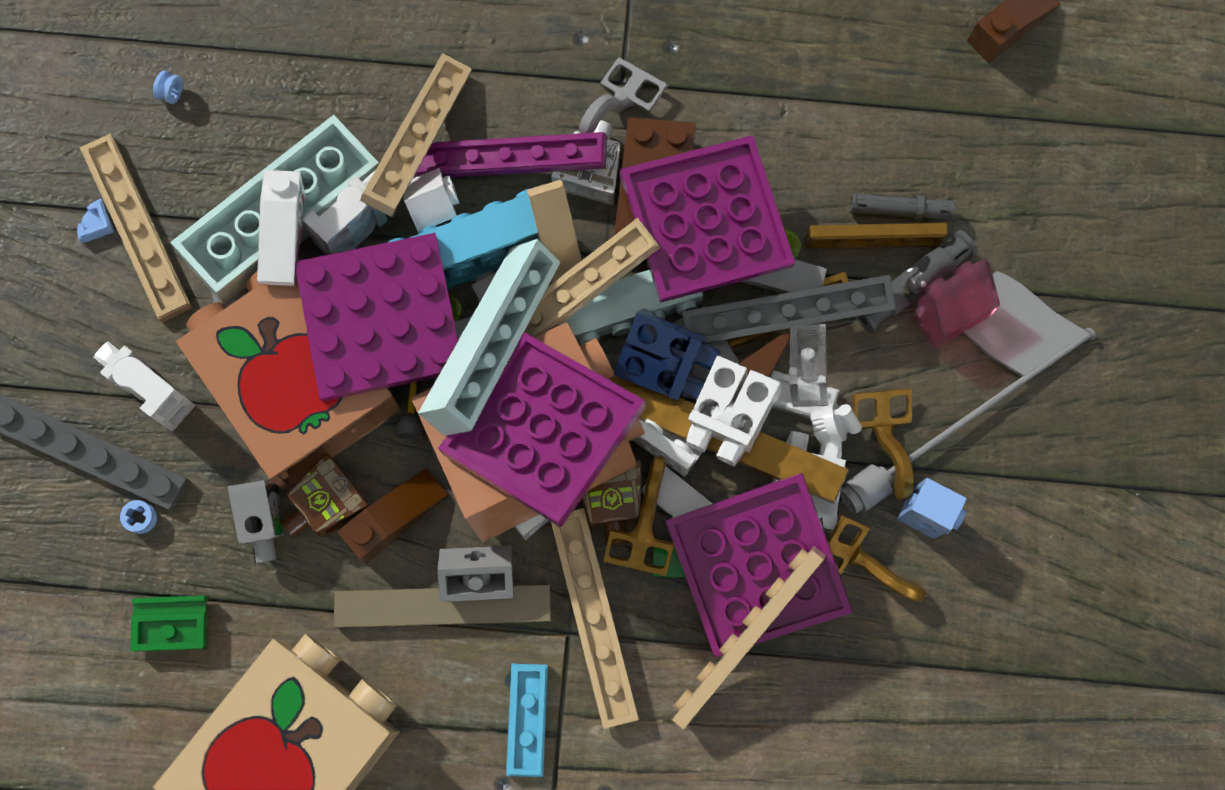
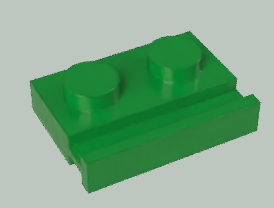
[130,595,208,652]

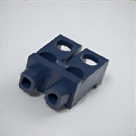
[614,308,721,401]

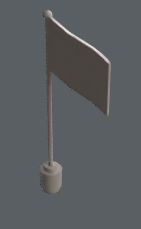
[839,271,1096,514]

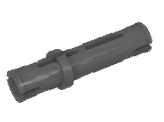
[850,192,955,222]

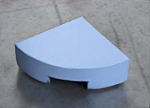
[77,199,115,243]

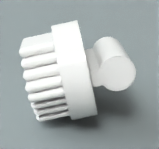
[811,403,862,444]

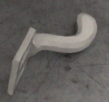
[579,57,668,133]

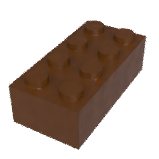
[614,117,695,261]

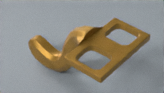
[852,388,914,501]
[603,455,674,576]
[827,515,927,602]

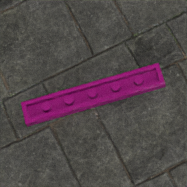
[414,132,607,178]

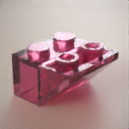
[912,258,1000,349]

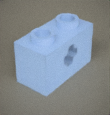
[896,478,967,539]

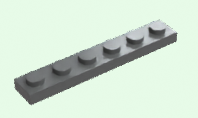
[682,275,896,343]
[0,394,190,512]

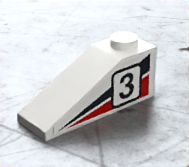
[257,170,305,286]

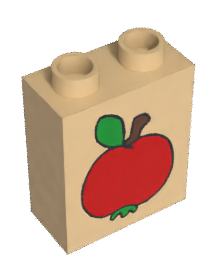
[153,633,400,790]

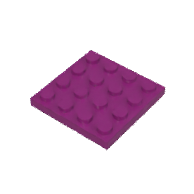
[620,135,795,303]
[295,233,458,402]
[438,332,646,528]
[666,472,853,657]

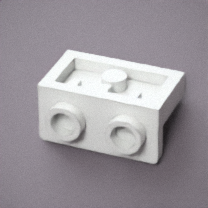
[632,419,702,477]

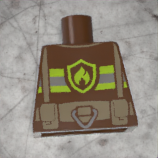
[281,453,370,538]
[581,460,641,546]

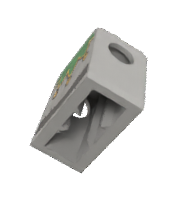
[228,480,285,563]

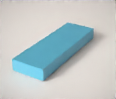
[506,664,548,777]

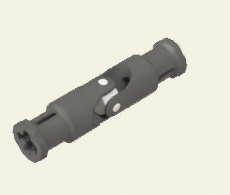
[855,230,978,333]

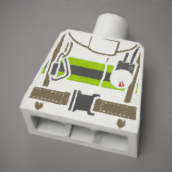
[552,120,621,205]

